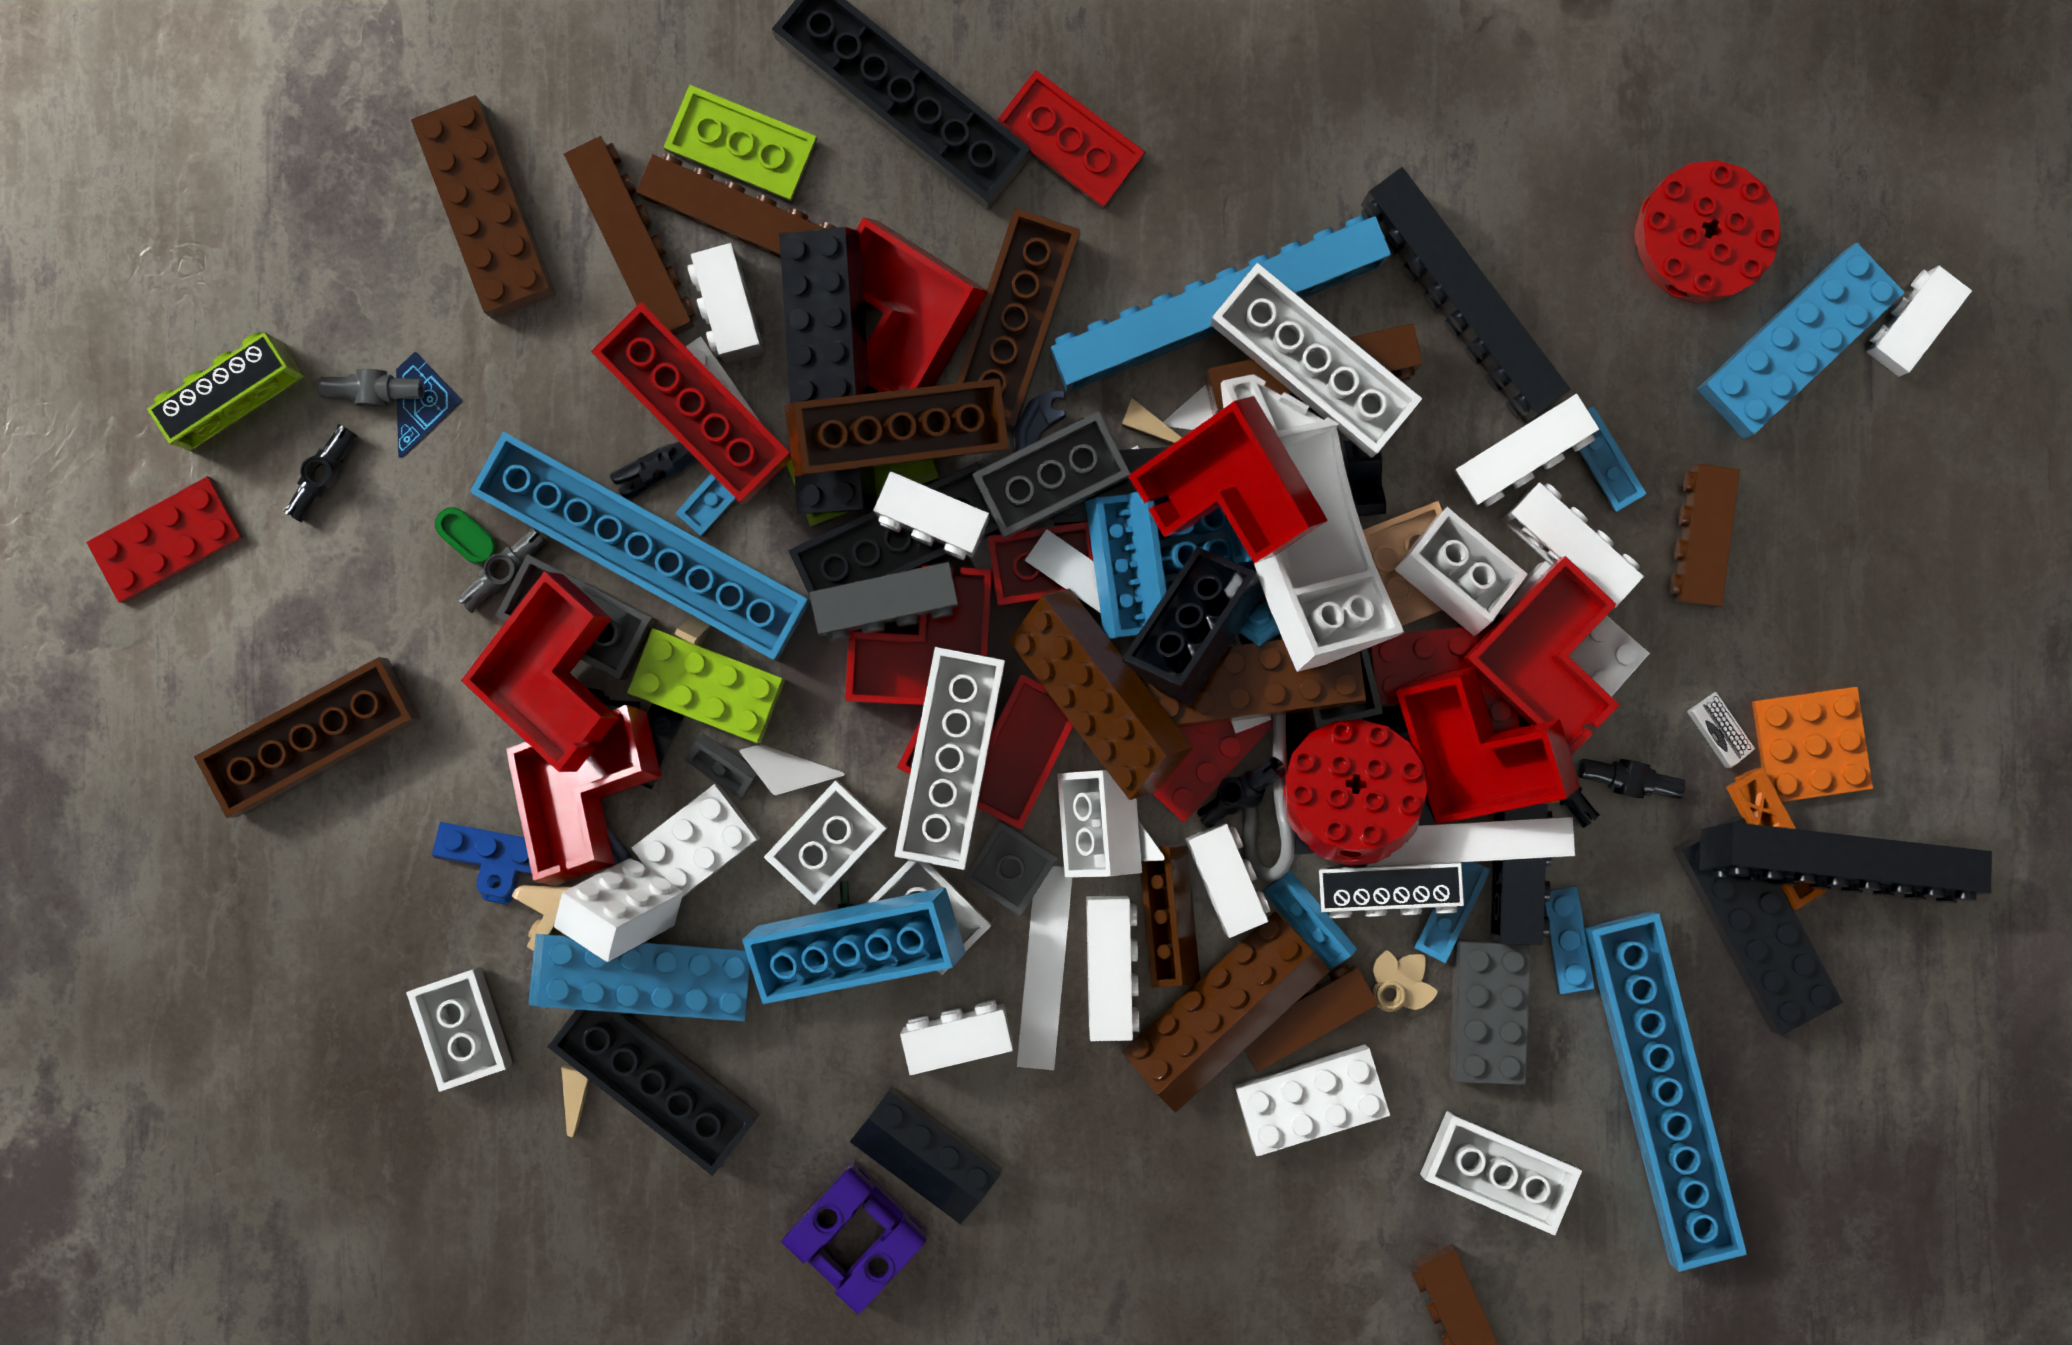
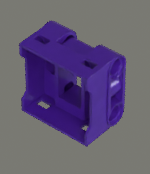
[781,1161,928,1315]

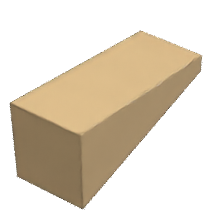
[1122,398,1182,445]
[674,615,712,647]
[561,1065,590,1137]

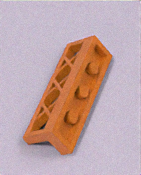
[1726,767,1828,910]

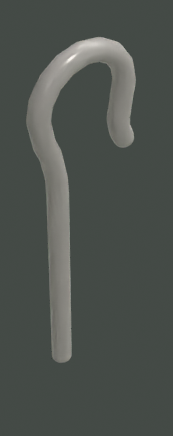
[1242,634,1295,882]

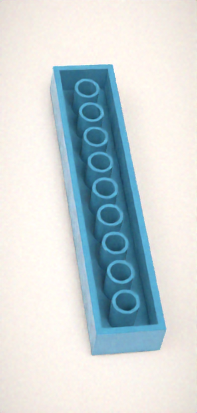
[1051,215,1391,394]
[470,432,811,661]
[1584,911,1747,1272]

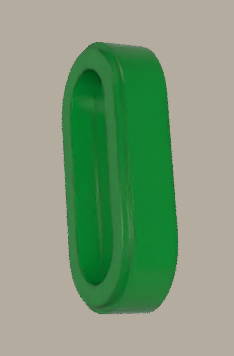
[435,507,497,565]

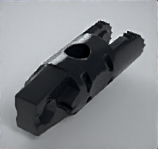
[610,441,697,499]

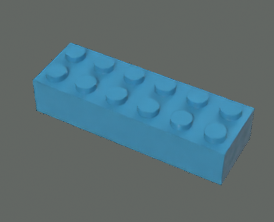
[1697,242,1905,439]
[742,887,966,1004]
[528,934,750,1021]

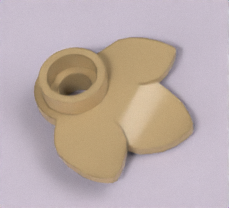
[1372,950,1438,1012]

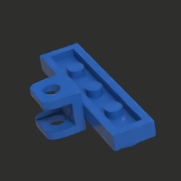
[432,822,570,905]

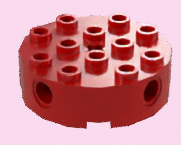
[1634,160,1781,304]
[1283,719,1428,866]

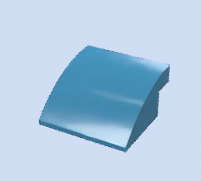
[1085,492,1258,639]

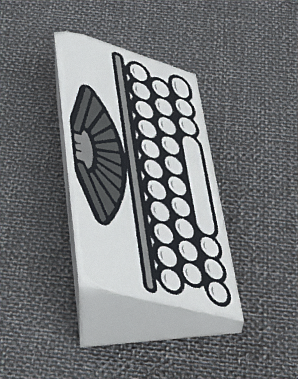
[1687,692,1755,768]

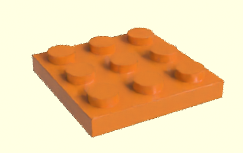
[1752,686,1873,802]

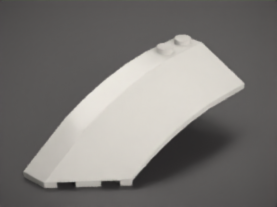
[1221,374,1404,672]

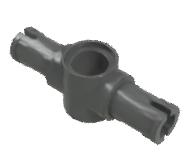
[317,369,425,407]
[457,527,548,613]

